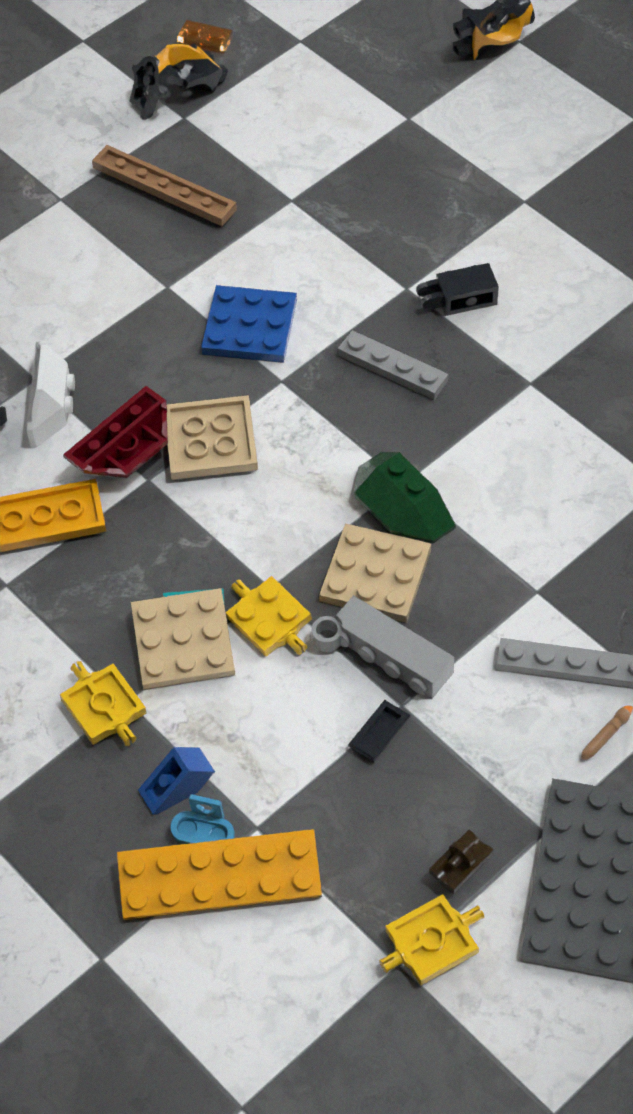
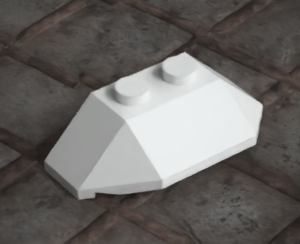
[27,341,75,448]

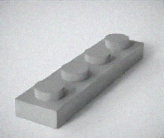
[338,330,449,400]

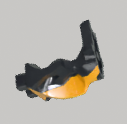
[452,0,535,61]
[129,43,228,120]

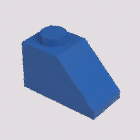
[138,747,215,814]

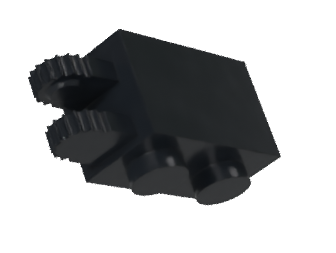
[416,263,499,316]

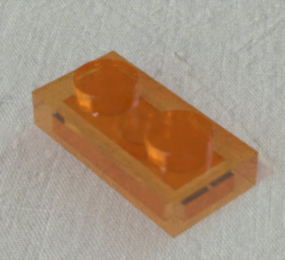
[177,20,233,54]

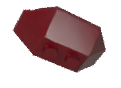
[63,386,168,478]

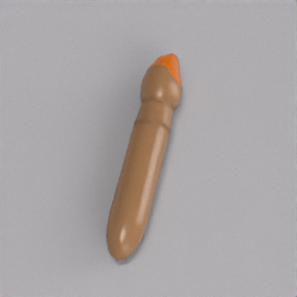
[581,705,633,760]

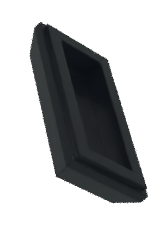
[348,700,410,762]

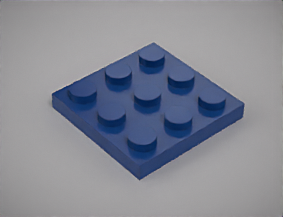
[201,285,297,363]

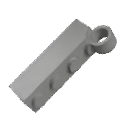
[311,595,454,699]

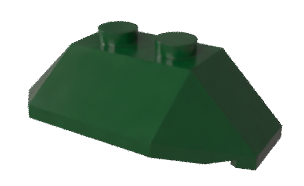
[354,452,456,544]

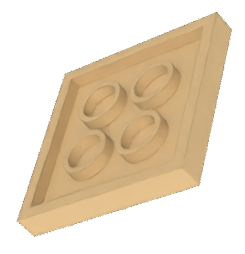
[167,395,258,480]
[319,523,431,623]
[131,588,235,690]

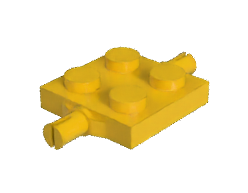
[225,576,312,657]
[60,661,147,746]
[379,894,485,985]

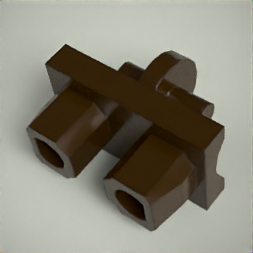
[429,829,494,894]

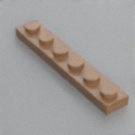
[92,145,237,226]

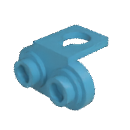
[171,794,235,844]

